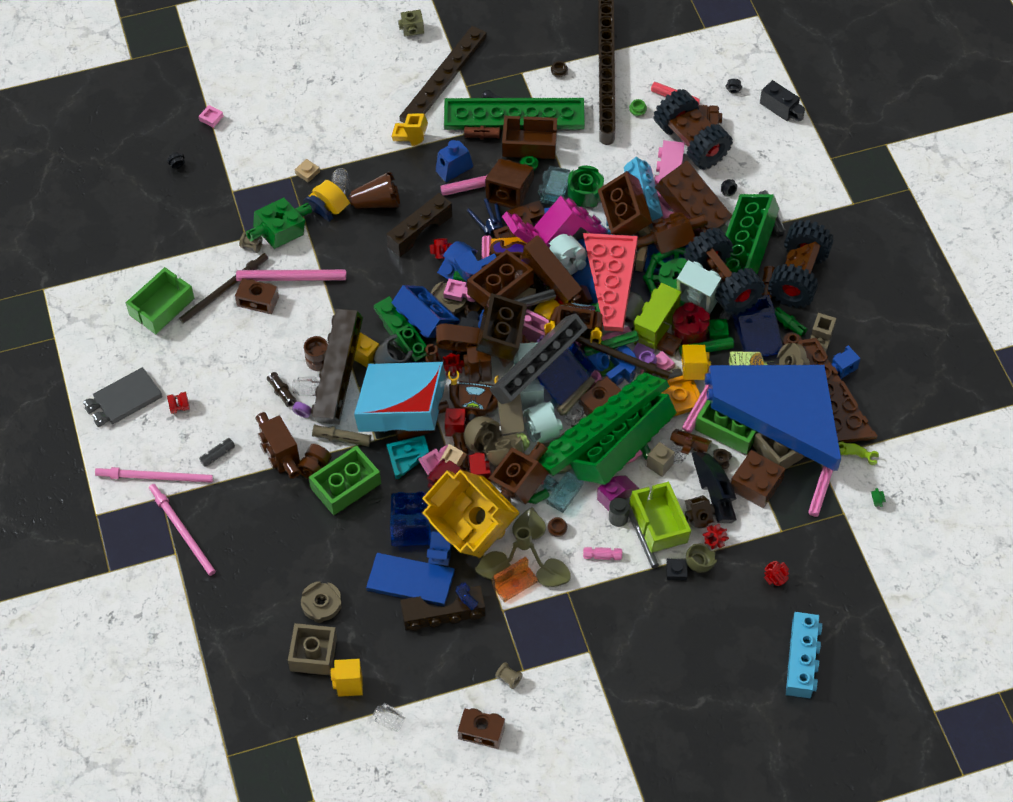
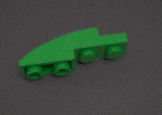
[373,296,427,363]

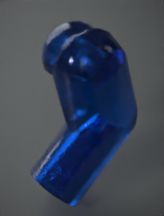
[456,583,479,610]

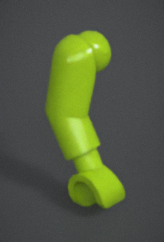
[838,442,879,465]

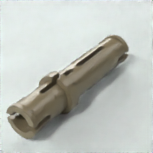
[312,424,371,447]

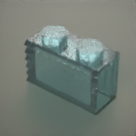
[538,165,570,205]

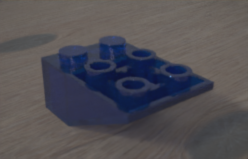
[731,295,783,357]
[537,341,596,406]
[390,491,431,546]

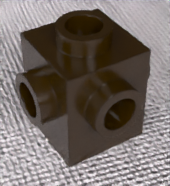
[685,495,715,528]

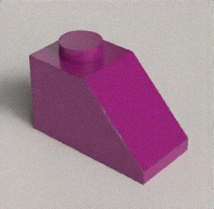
[597,475,639,511]

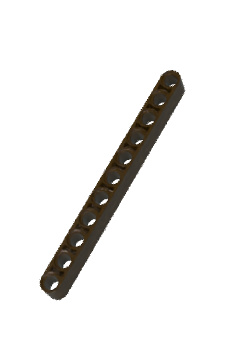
[598,0,615,145]

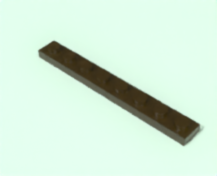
[399,26,487,123]

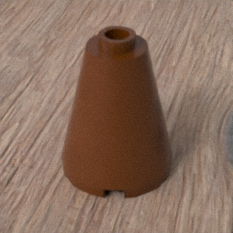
[349,172,400,208]

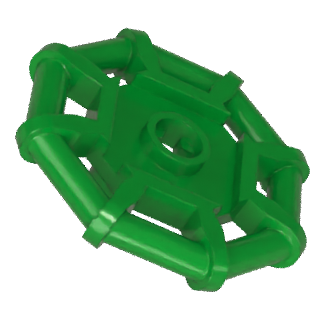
[643,247,687,306]

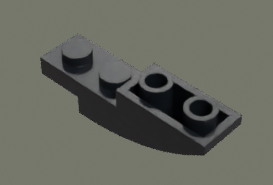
[692,452,737,523]

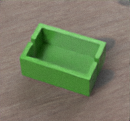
[125,267,195,335]

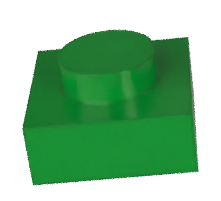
[708,319,729,340]

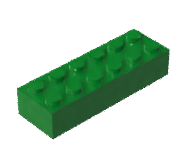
[725,194,780,274]
[570,393,677,485]

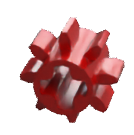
[430,238,452,259]
[443,353,464,377]
[703,524,729,549]
[764,561,789,586]

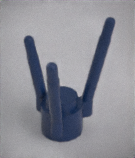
[467,198,503,236]

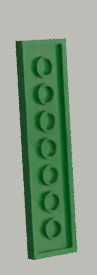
[444,98,585,130]
[539,372,670,476]

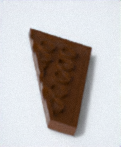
[797,338,877,443]

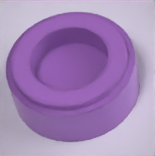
[292,402,311,418]

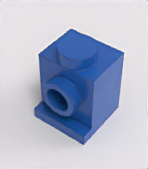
[831,345,861,379]

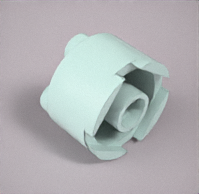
[549,234,587,275]
[523,402,563,444]

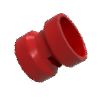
[167,391,190,414]

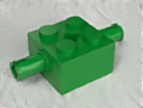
[246,198,312,249]

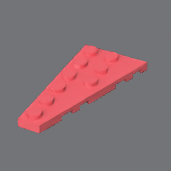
[583,233,638,332]

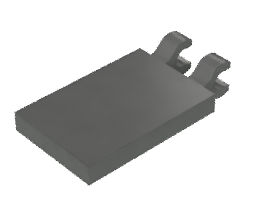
[83,367,162,427]

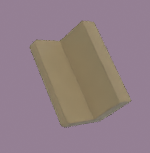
[498,394,525,435]

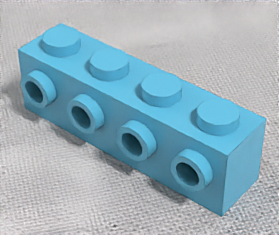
[624,157,663,224]
[786,612,822,699]

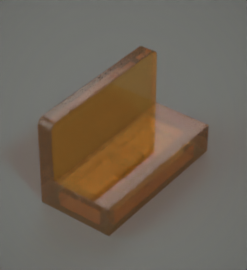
[493,557,538,602]

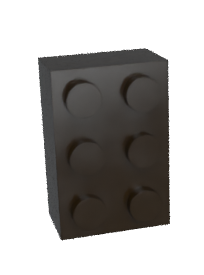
[476,293,527,362]

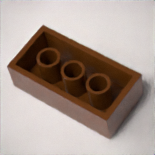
[655,160,732,237]

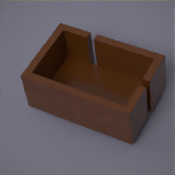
[502,116,557,159]

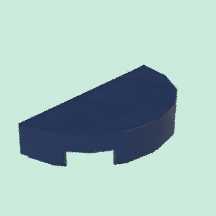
[303,195,333,222]

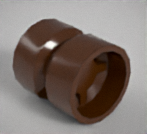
[303,336,328,371]
[297,444,332,479]

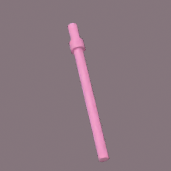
[95,467,213,483]
[149,484,216,576]

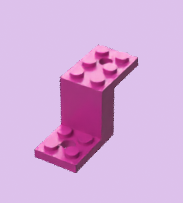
[502,196,608,247]

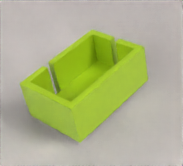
[633,283,681,352]
[629,481,691,553]

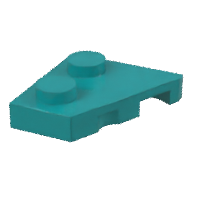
[387,436,429,479]

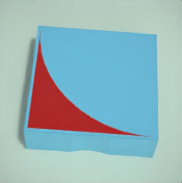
[354,362,447,432]

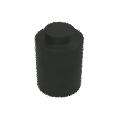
[609,498,629,527]

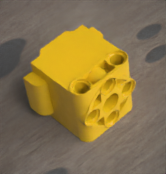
[422,469,520,558]

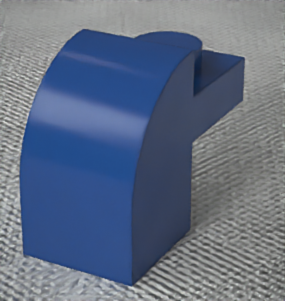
[437,241,477,279]
[454,250,496,281]
[606,345,636,385]
[427,530,452,566]

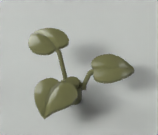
[475,507,571,587]

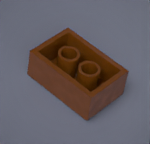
[598,171,653,236]
[467,250,534,307]

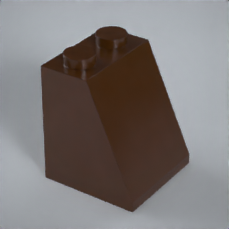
[485,159,534,209]

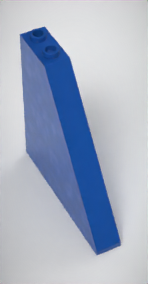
[705,365,841,471]

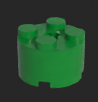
[568,165,604,208]

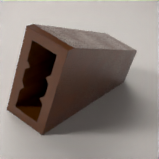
[522,235,582,303]

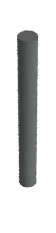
[625,498,659,568]

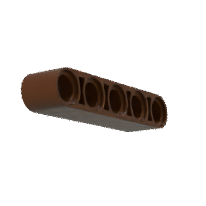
[436,324,526,352]

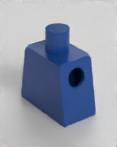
[436,140,473,182]

